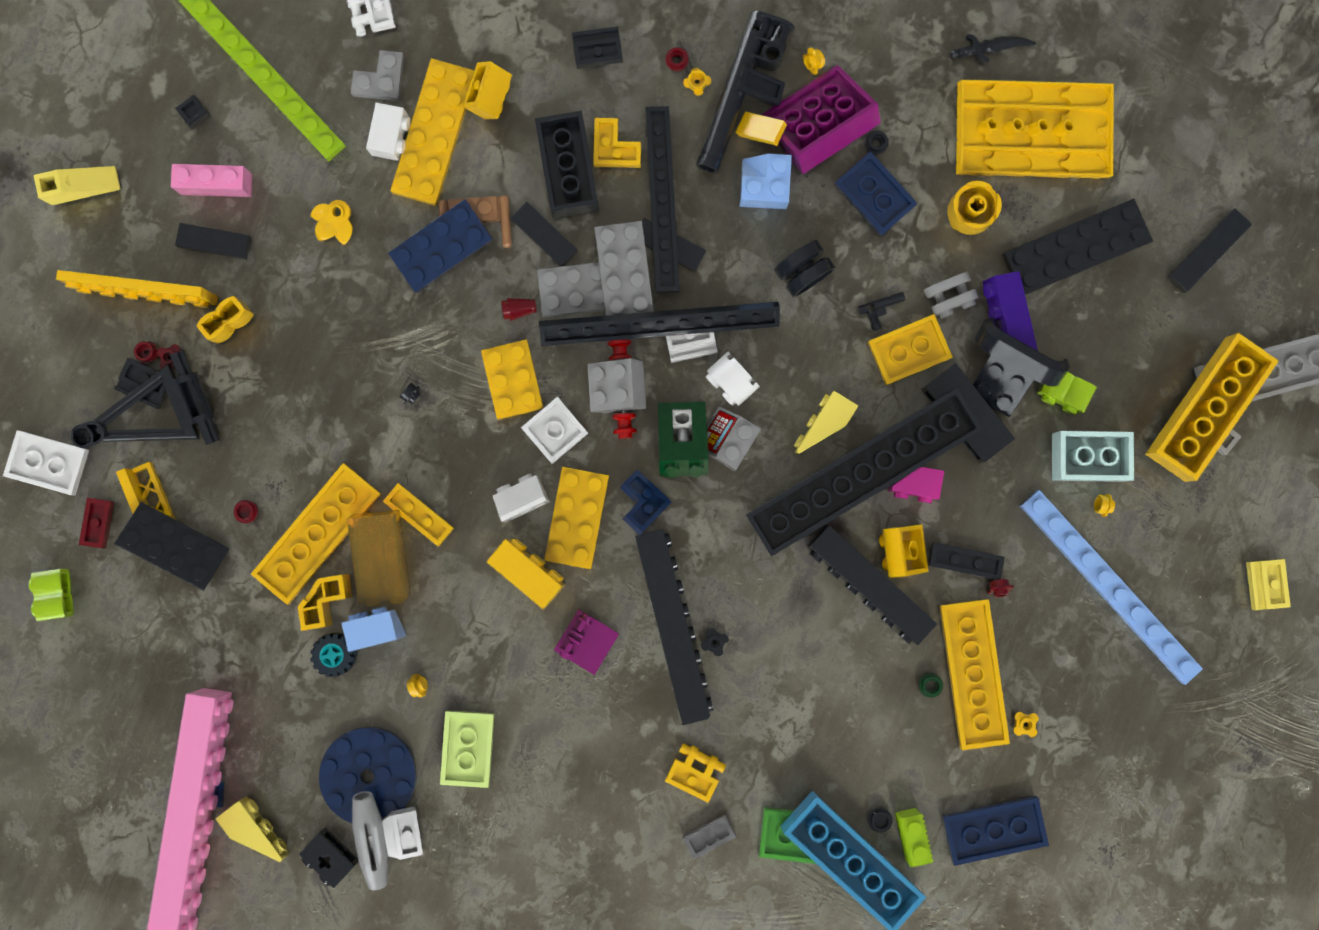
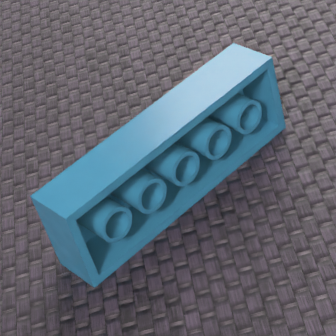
[780,790,926,930]

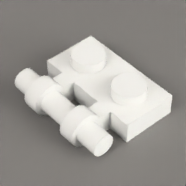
[347,0,396,36]

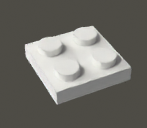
[521,397,589,464]

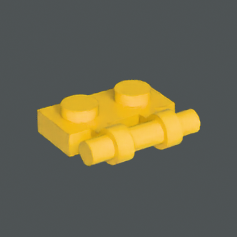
[665,743,726,803]

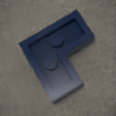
[620,469,672,535]

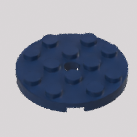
[319,727,417,823]

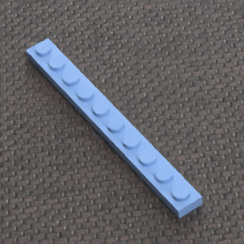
[1020,490,1203,685]

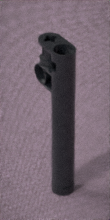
[696,10,795,174]

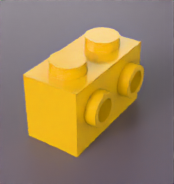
[463,61,512,119]

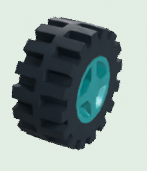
[310,633,358,677]

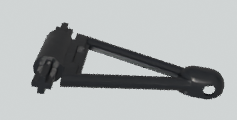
[71,350,220,448]

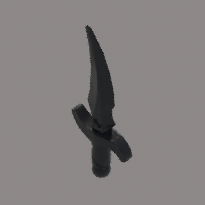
[950,34,1036,64]

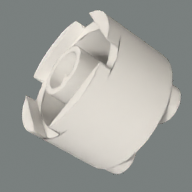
[705,352,760,406]

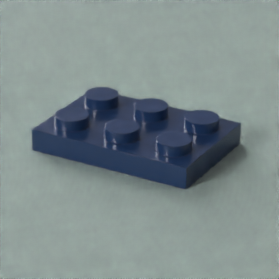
[834,151,918,236]

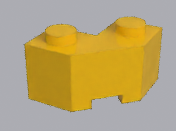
[298,574,353,631]

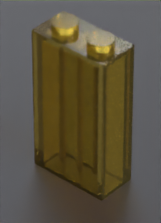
[347,509,411,607]

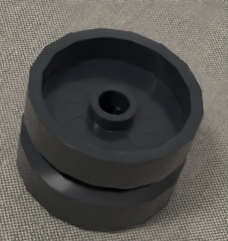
[774,240,836,298]

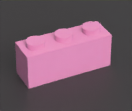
[171,164,252,197]

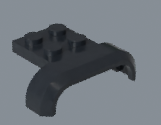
[973,318,1070,417]

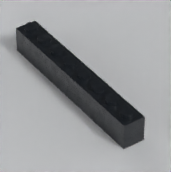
[635,529,714,725]

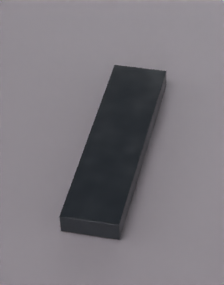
[1168,208,1252,293]

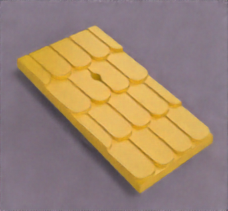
[956,80,1114,179]

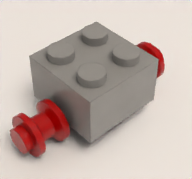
[588,339,646,439]

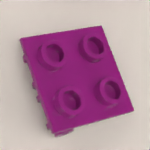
[554,609,619,675]

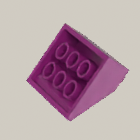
[761,65,881,174]

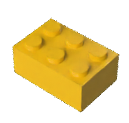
[486,538,566,609]

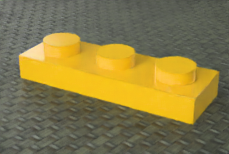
[383,483,454,547]

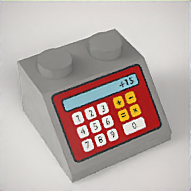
[707,406,761,471]

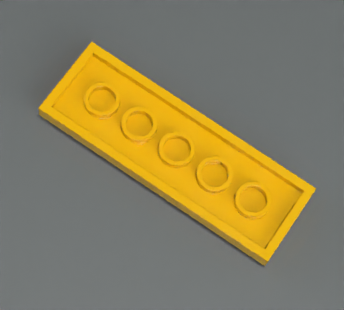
[390,58,475,206]
[56,270,218,308]
[251,463,382,605]
[939,599,1010,750]

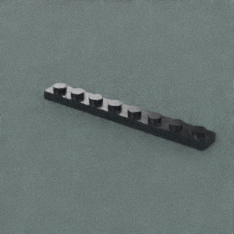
[645,106,680,294]

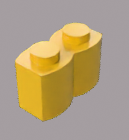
[196,296,254,344]

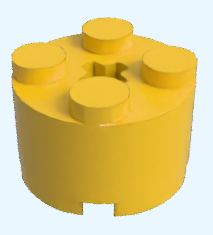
[947,181,1002,235]

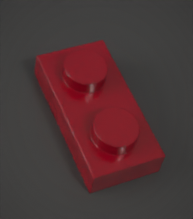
[78,498,114,549]

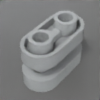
[924,271,979,319]

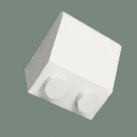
[493,473,550,522]

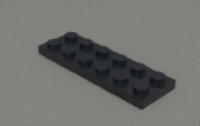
[1002,199,1153,295]

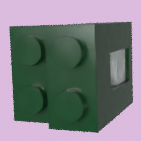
[658,402,708,478]

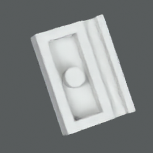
[666,332,718,363]

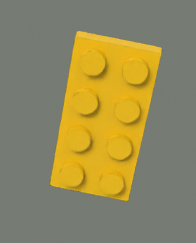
[544,467,609,569]

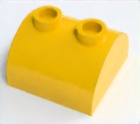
[879,524,929,577]

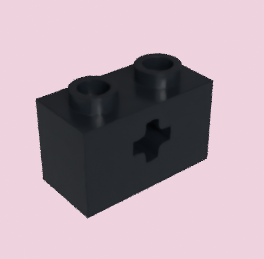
[298,827,358,888]

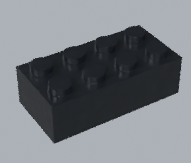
[535,110,599,219]

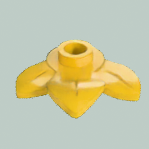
[311,200,353,245]

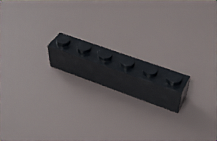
[807,525,937,645]

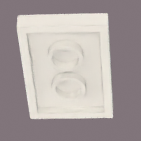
[3,430,89,496]

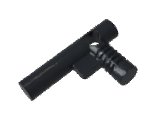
[857,292,905,331]

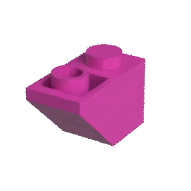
[888,467,944,504]

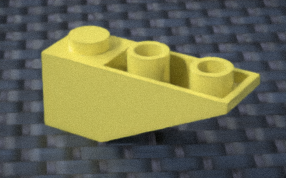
[34,166,121,205]
[794,391,858,455]
[216,796,289,862]

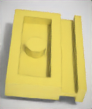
[1246,559,1291,610]

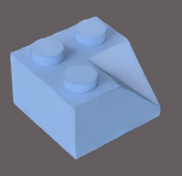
[740,154,792,209]
[342,607,406,652]

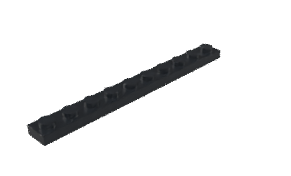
[539,302,780,346]

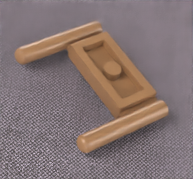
[438,196,512,248]

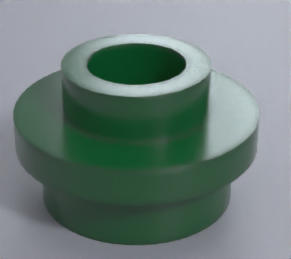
[919,673,943,698]

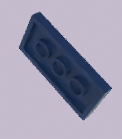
[388,199,494,293]
[942,796,1049,866]

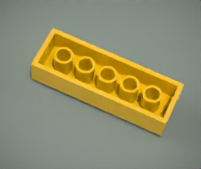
[1145,333,1279,482]

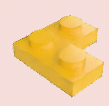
[593,118,641,168]

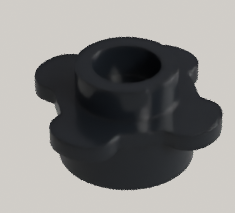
[701,628,729,656]

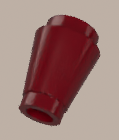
[501,298,537,321]

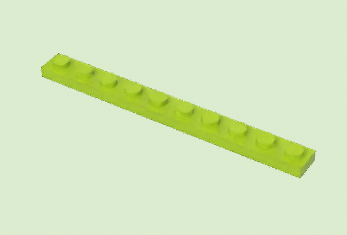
[178,0,346,162]

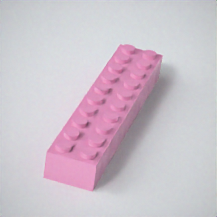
[147,688,233,930]

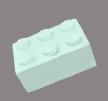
[1052,431,1134,482]

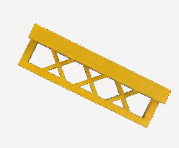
[116,462,175,519]

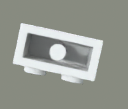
[366,103,410,161]

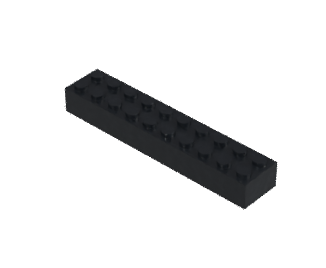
[746,388,984,557]

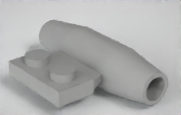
[352,791,423,890]

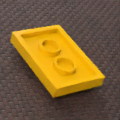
[867,314,953,386]
[481,339,544,420]

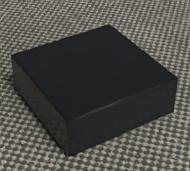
[175,94,210,129]

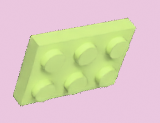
[440,710,495,788]

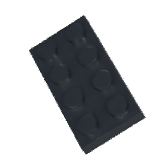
[114,502,229,591]

